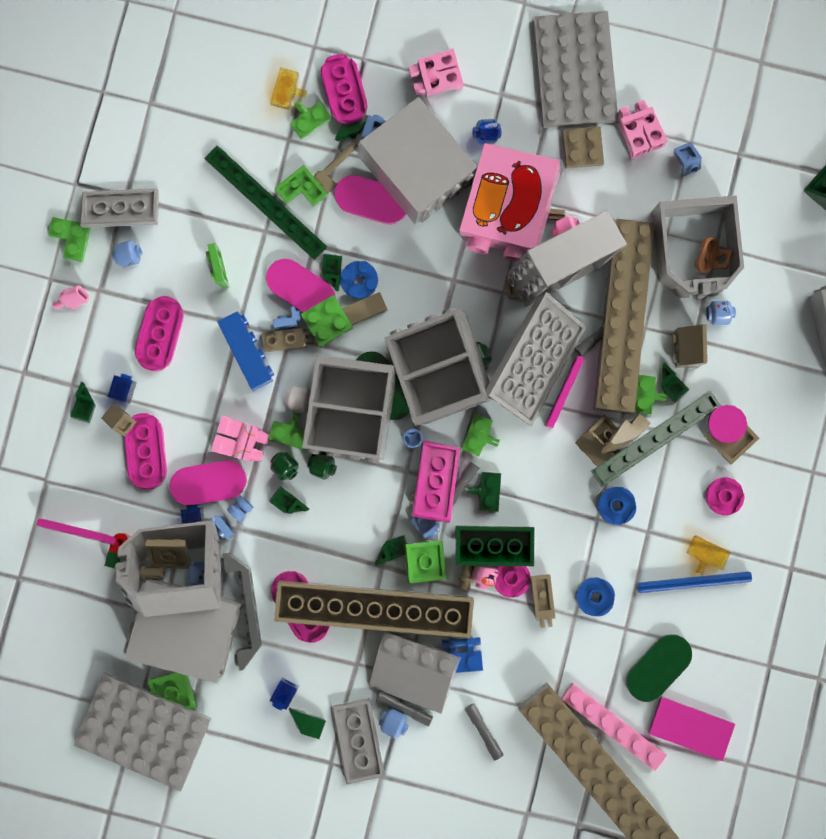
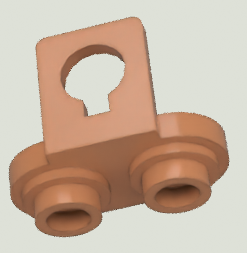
[694,237,733,274]

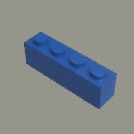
[217,311,274,391]

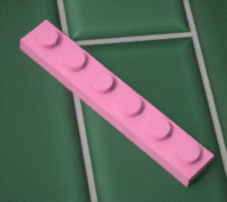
[561,683,667,771]

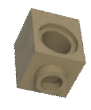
[101,403,136,437]

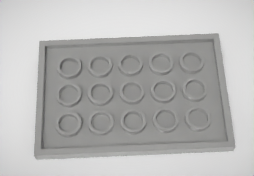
[533,11,618,128]
[485,291,586,426]
[74,672,212,791]

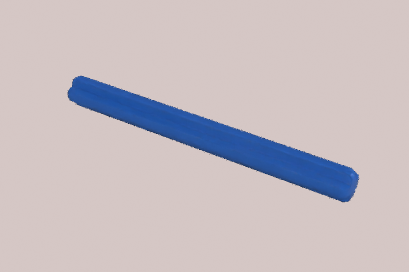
[637,572,752,593]

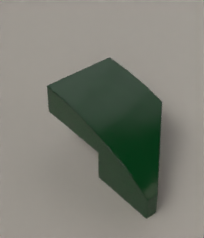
[335,115,368,141]
[322,254,342,291]
[70,382,96,423]
[269,486,310,514]
[375,535,408,566]
[289,707,326,739]

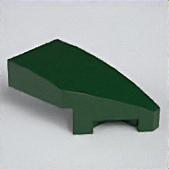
[662,363,689,403]

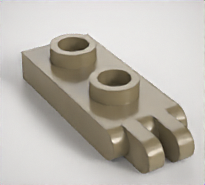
[262,328,315,352]
[530,574,555,628]

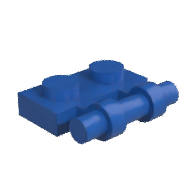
[442,636,483,673]

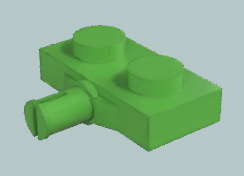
[290,100,331,140]
[635,375,667,415]
[268,412,306,450]
[461,414,500,456]

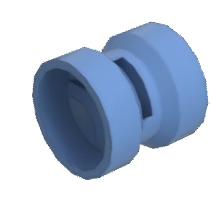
[403,429,423,449]
[227,495,254,522]

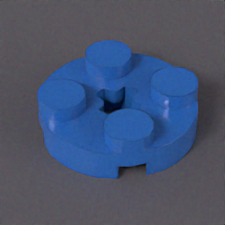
[340,261,378,300]
[597,487,636,525]
[575,577,615,616]

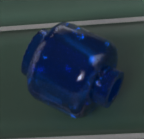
[472,119,501,145]

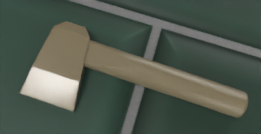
[314,141,358,194]

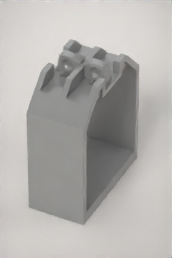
[652,195,744,299]
[115,520,221,617]

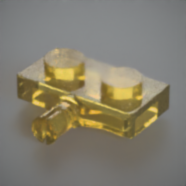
[270,67,307,110]
[687,535,731,575]

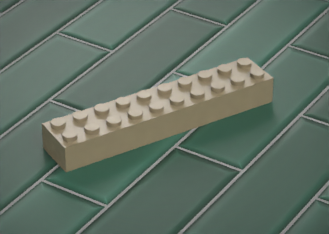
[593,219,655,414]
[274,580,474,638]
[518,682,679,839]

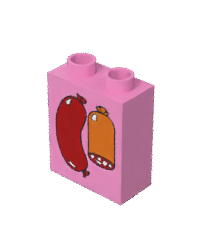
[459,143,560,263]

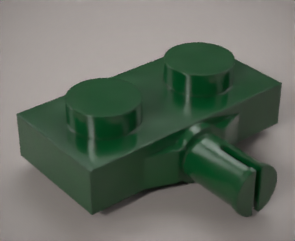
[466,472,501,512]

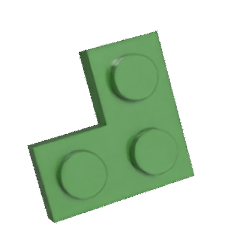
[274,165,328,207]
[48,217,91,262]

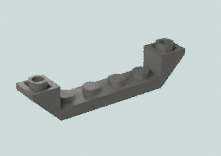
[221,552,262,671]

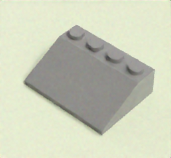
[369,631,461,714]

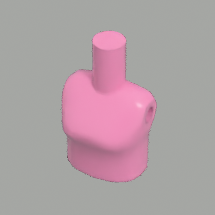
[52,285,89,310]

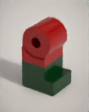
[104,533,130,569]

